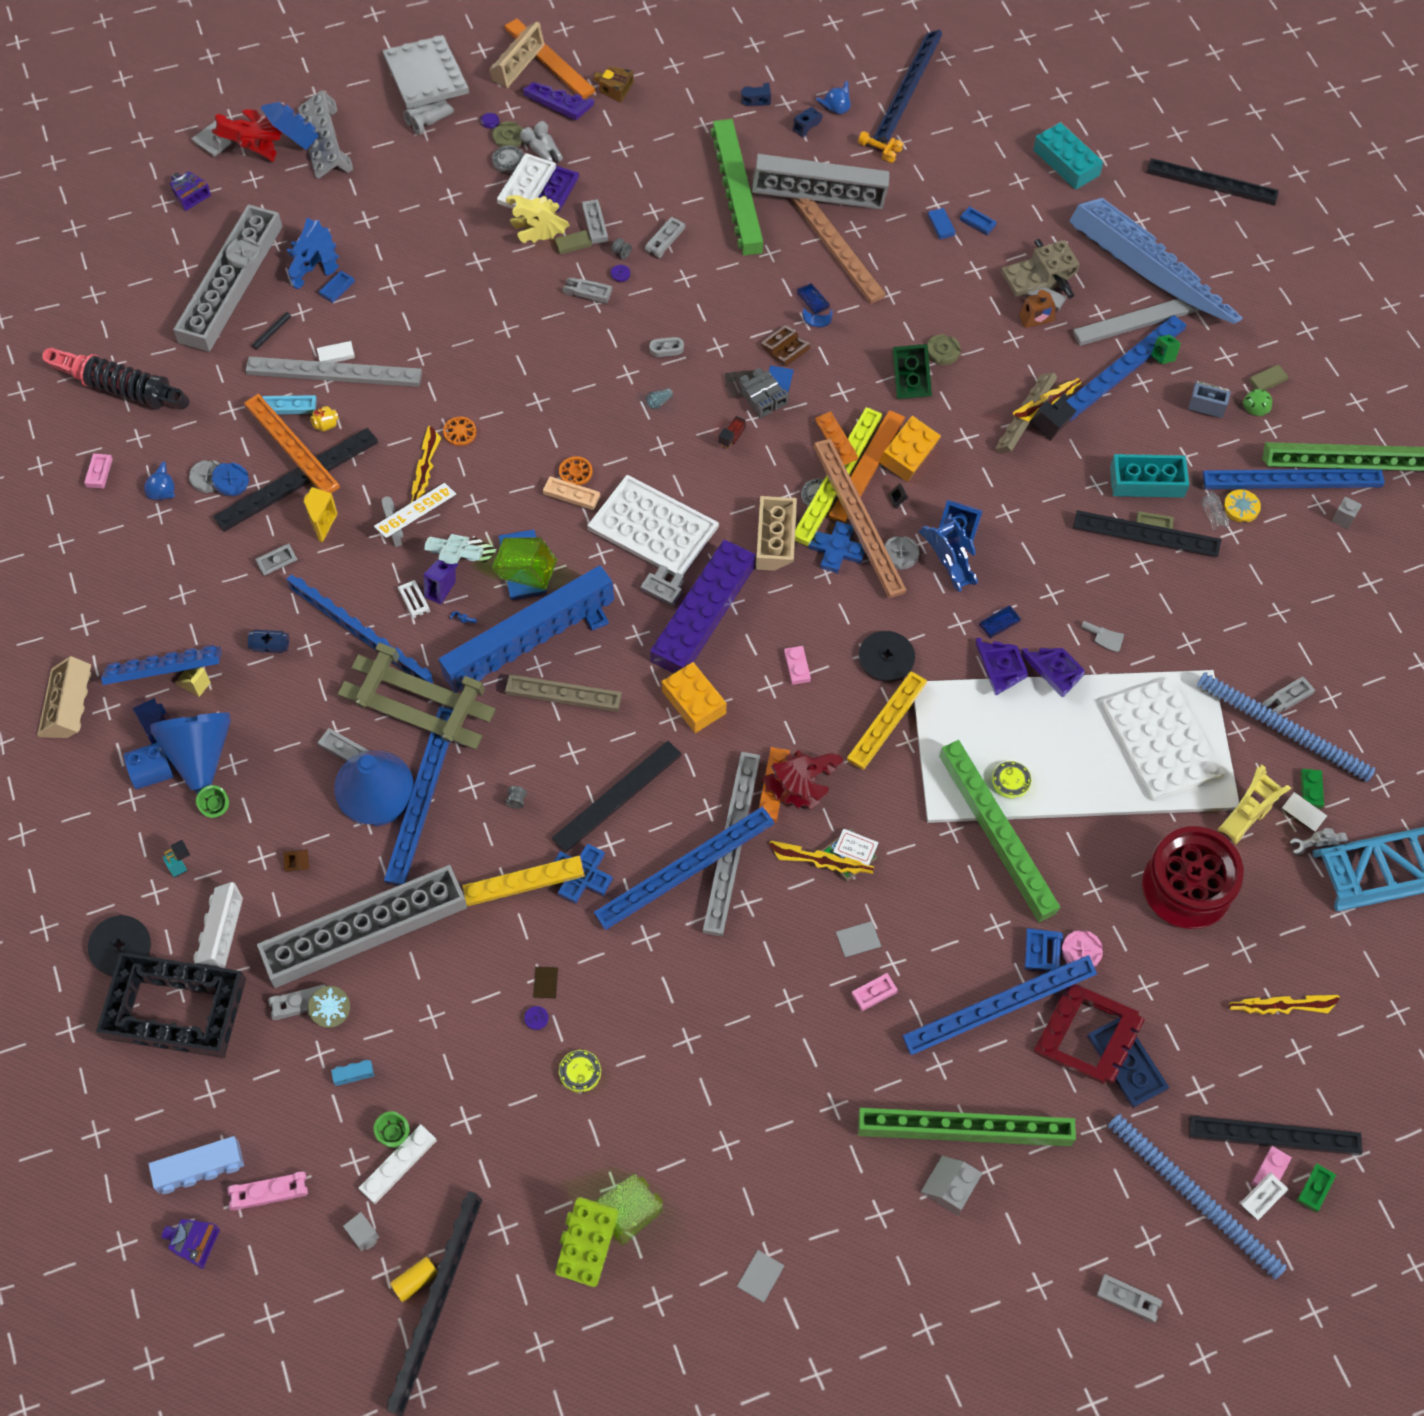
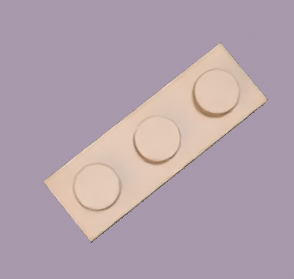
[543,477,600,510]

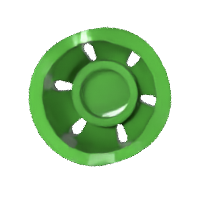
[1243,389,1273,416]
[196,785,230,818]
[374,1111,409,1148]

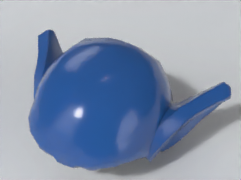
[816,81,851,114]
[144,461,175,501]

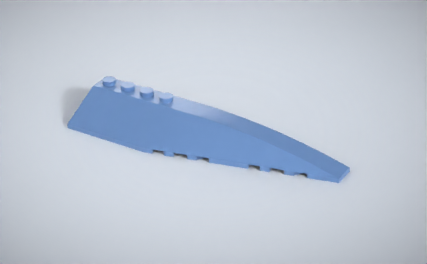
[1069,198,1243,324]

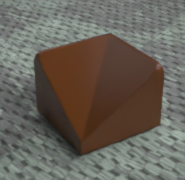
[283,849,310,872]

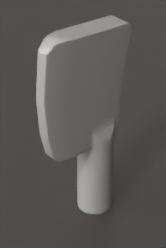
[1081,621,1124,653]

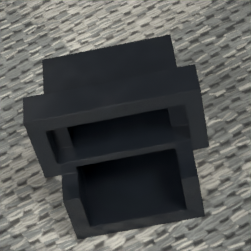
[1029,393,1077,441]

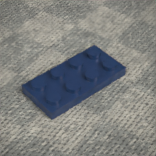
[1087,1017,1170,1109]

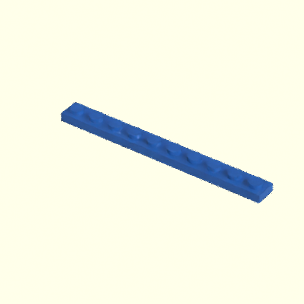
[1067,315,1187,422]
[1202,469,1385,489]
[286,574,433,684]
[384,707,453,886]
[594,806,774,931]
[902,955,1097,1055]

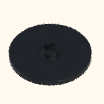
[859,631,915,682]
[88,915,151,976]

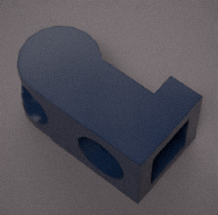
[741,83,771,106]
[792,107,823,137]

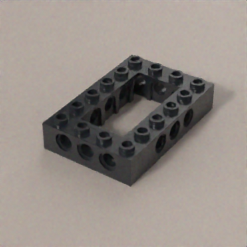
[96,952,246,1058]

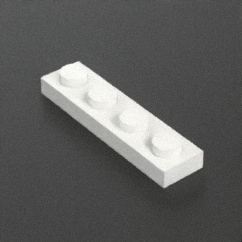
[359,1125,437,1204]

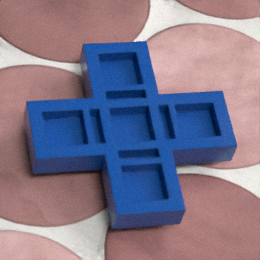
[808,521,865,574]
[554,843,613,904]

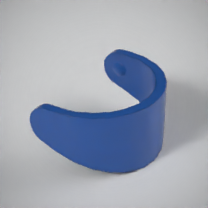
[803,308,833,327]

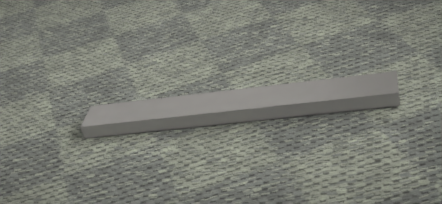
[1073,299,1201,346]

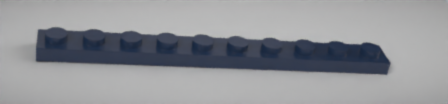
[873,29,943,143]

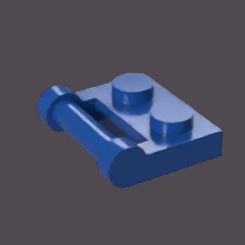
[1025,928,1063,972]

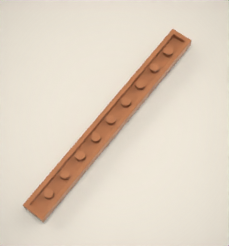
[789,197,885,304]
[813,439,907,599]

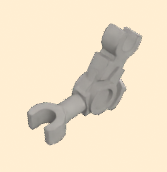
[1290,828,1348,855]

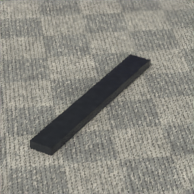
[1146,158,1279,206]
[1073,510,1222,557]
[552,741,681,854]
[1189,1116,1363,1156]

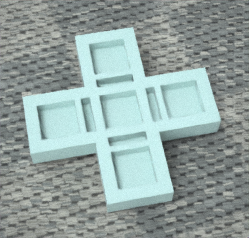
[425,534,484,564]

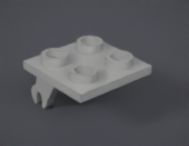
[192,121,235,157]

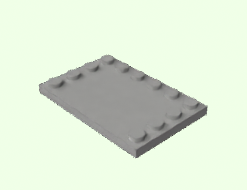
[383,35,469,109]

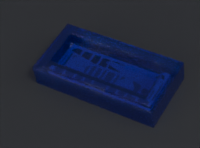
[797,283,830,315]
[979,605,1021,639]

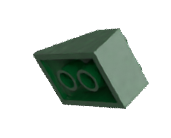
[891,344,932,399]

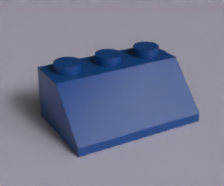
[260,102,319,150]

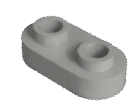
[649,337,684,357]

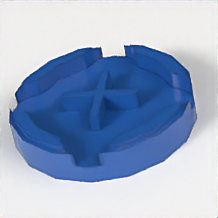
[212,463,249,496]

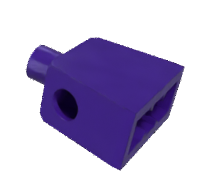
[424,559,458,605]

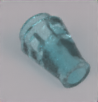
[646,388,673,409]

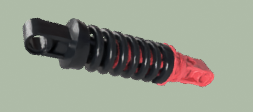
[43,348,190,410]

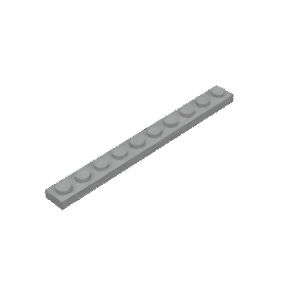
[246,357,422,387]
[703,752,760,937]

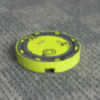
[992,761,1032,799]
[559,1050,601,1093]

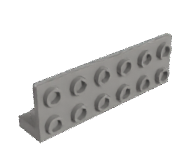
[298,90,353,179]

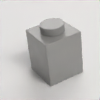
[1332,497,1362,529]
[343,1212,379,1251]

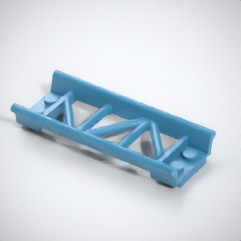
[1312,827,1424,912]

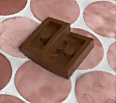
[761,325,811,367]

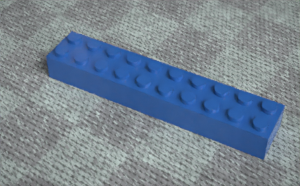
[438,565,614,693]

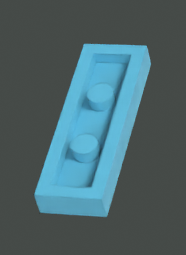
[263,395,317,414]

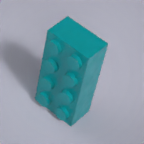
[1033,122,1104,190]
[1110,454,1189,498]

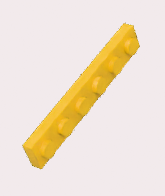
[847,671,927,771]
[463,856,585,906]

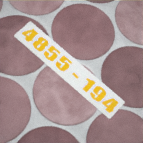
[374,483,456,538]

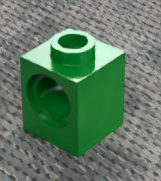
[1151,335,1181,364]

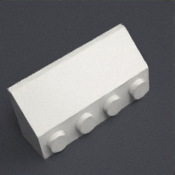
[194,882,243,968]

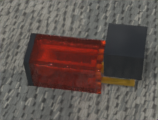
[718,416,746,450]

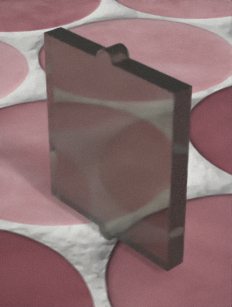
[725,370,754,398]

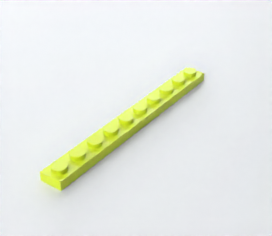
[795,407,882,546]

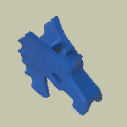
[287,218,339,289]
[919,514,978,592]

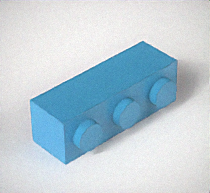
[331,1060,375,1086]

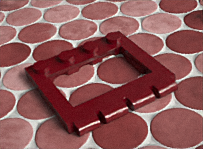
[1034,984,1145,1085]

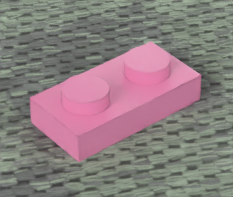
[84,453,113,489]
[784,646,811,685]
[851,973,898,1011]
[1251,1146,1291,1186]

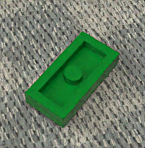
[1300,769,1324,809]
[1296,1163,1336,1213]

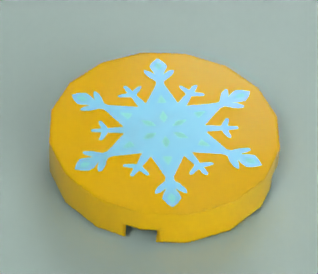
[1224,489,1261,523]

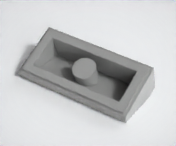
[255,543,297,576]

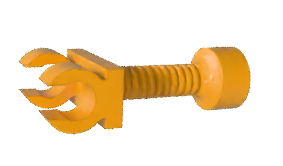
[858,131,903,163]

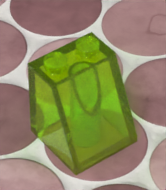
[492,537,558,590]
[594,1173,663,1246]

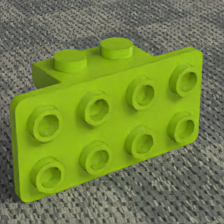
[555,1197,619,1287]

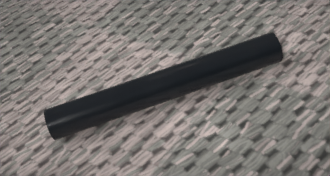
[252,312,292,350]

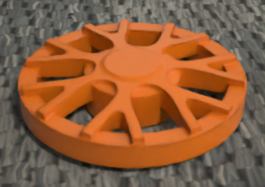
[443,416,477,446]
[559,456,593,486]

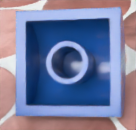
[939,499,983,541]
[124,742,174,789]

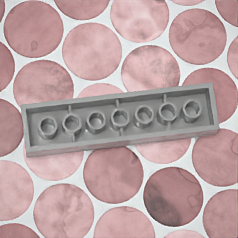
[752,154,889,209]

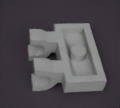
[640,564,684,606]

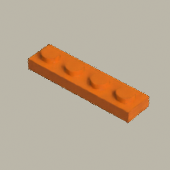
[815,411,858,465]
[759,747,790,823]

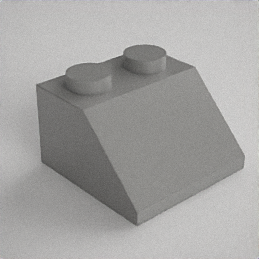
[921,1156,982,1216]

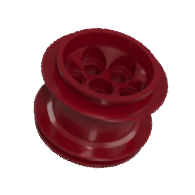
[1142,826,1244,929]

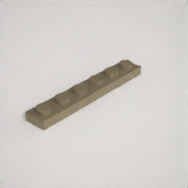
[995,372,1057,454]
[505,674,622,712]

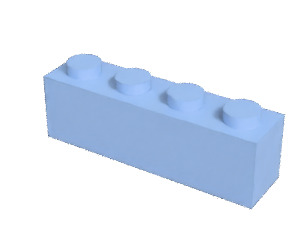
[149,1136,244,1194]

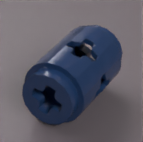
[248,629,289,653]

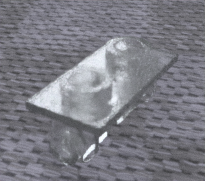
[1201,490,1230,530]

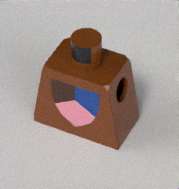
[1019,290,1056,328]

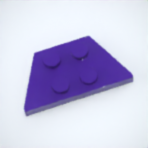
[975,638,1028,695]
[1021,648,1085,697]

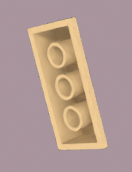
[490,22,544,88]
[756,496,797,571]
[37,656,91,738]

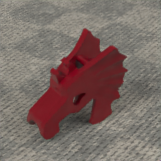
[762,750,843,810]

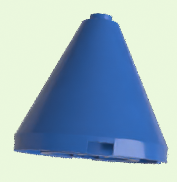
[150,712,231,794]
[334,750,414,826]

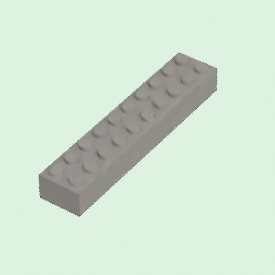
[173,204,282,352]
[257,865,467,988]

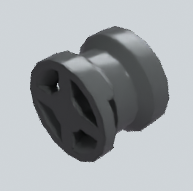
[611,238,632,259]
[505,786,527,809]

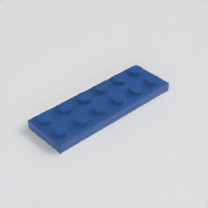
[101,645,222,685]

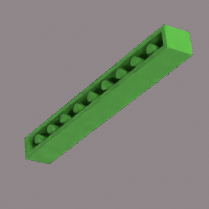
[711,119,763,256]
[1263,442,1424,471]
[939,739,1060,923]
[858,1108,1076,1147]

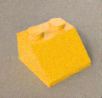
[304,487,338,543]

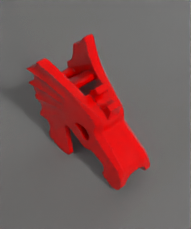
[212,109,282,162]

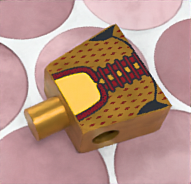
[594,66,634,103]

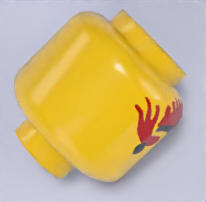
[310,406,339,432]

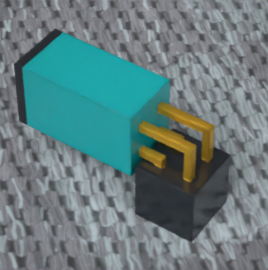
[163,840,190,878]

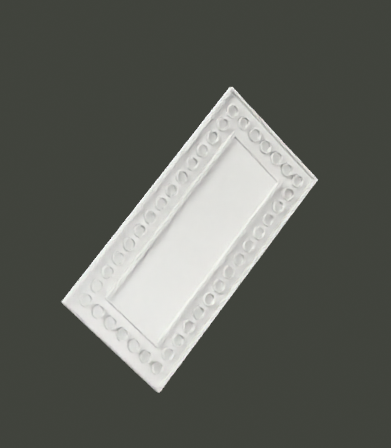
[914,670,1239,823]

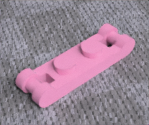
[228,1172,308,1210]

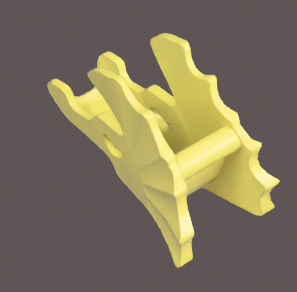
[505,195,570,243]
[1218,764,1292,845]

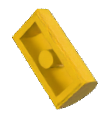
[389,1256,438,1303]

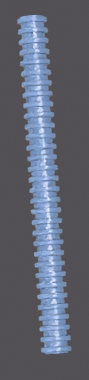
[1197,672,1375,782]
[1108,1114,1287,1280]

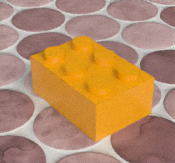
[879,416,941,482]
[662,662,727,733]

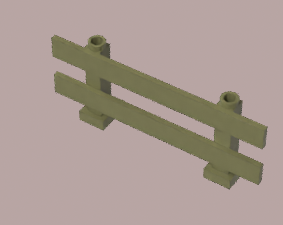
[338,642,496,750]

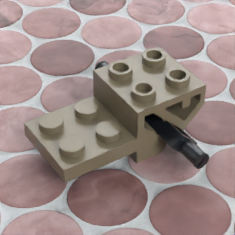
[1001,239,1080,299]

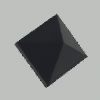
[888,483,908,509]

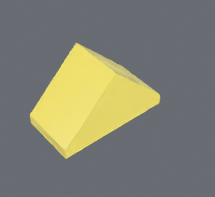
[175,667,211,697]

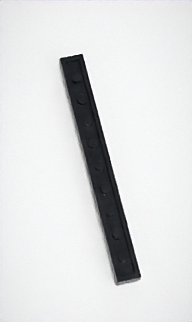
[213,427,378,532]
[387,1191,483,1416]

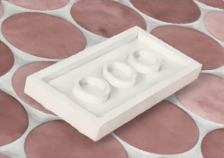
[497,153,556,209]

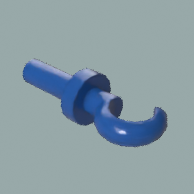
[450,611,477,624]

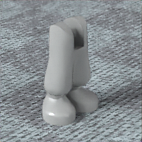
[403,100,454,135]
[520,121,563,163]

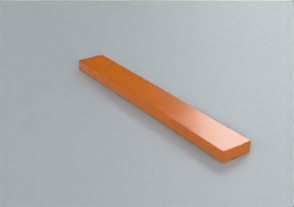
[504,18,595,99]
[244,394,340,493]
[829,410,905,523]

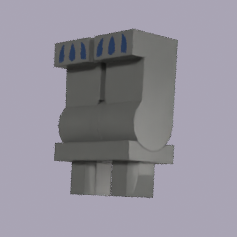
[739,368,789,418]

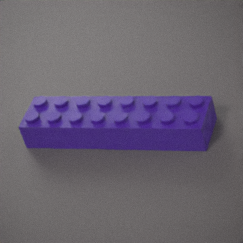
[650,539,756,673]

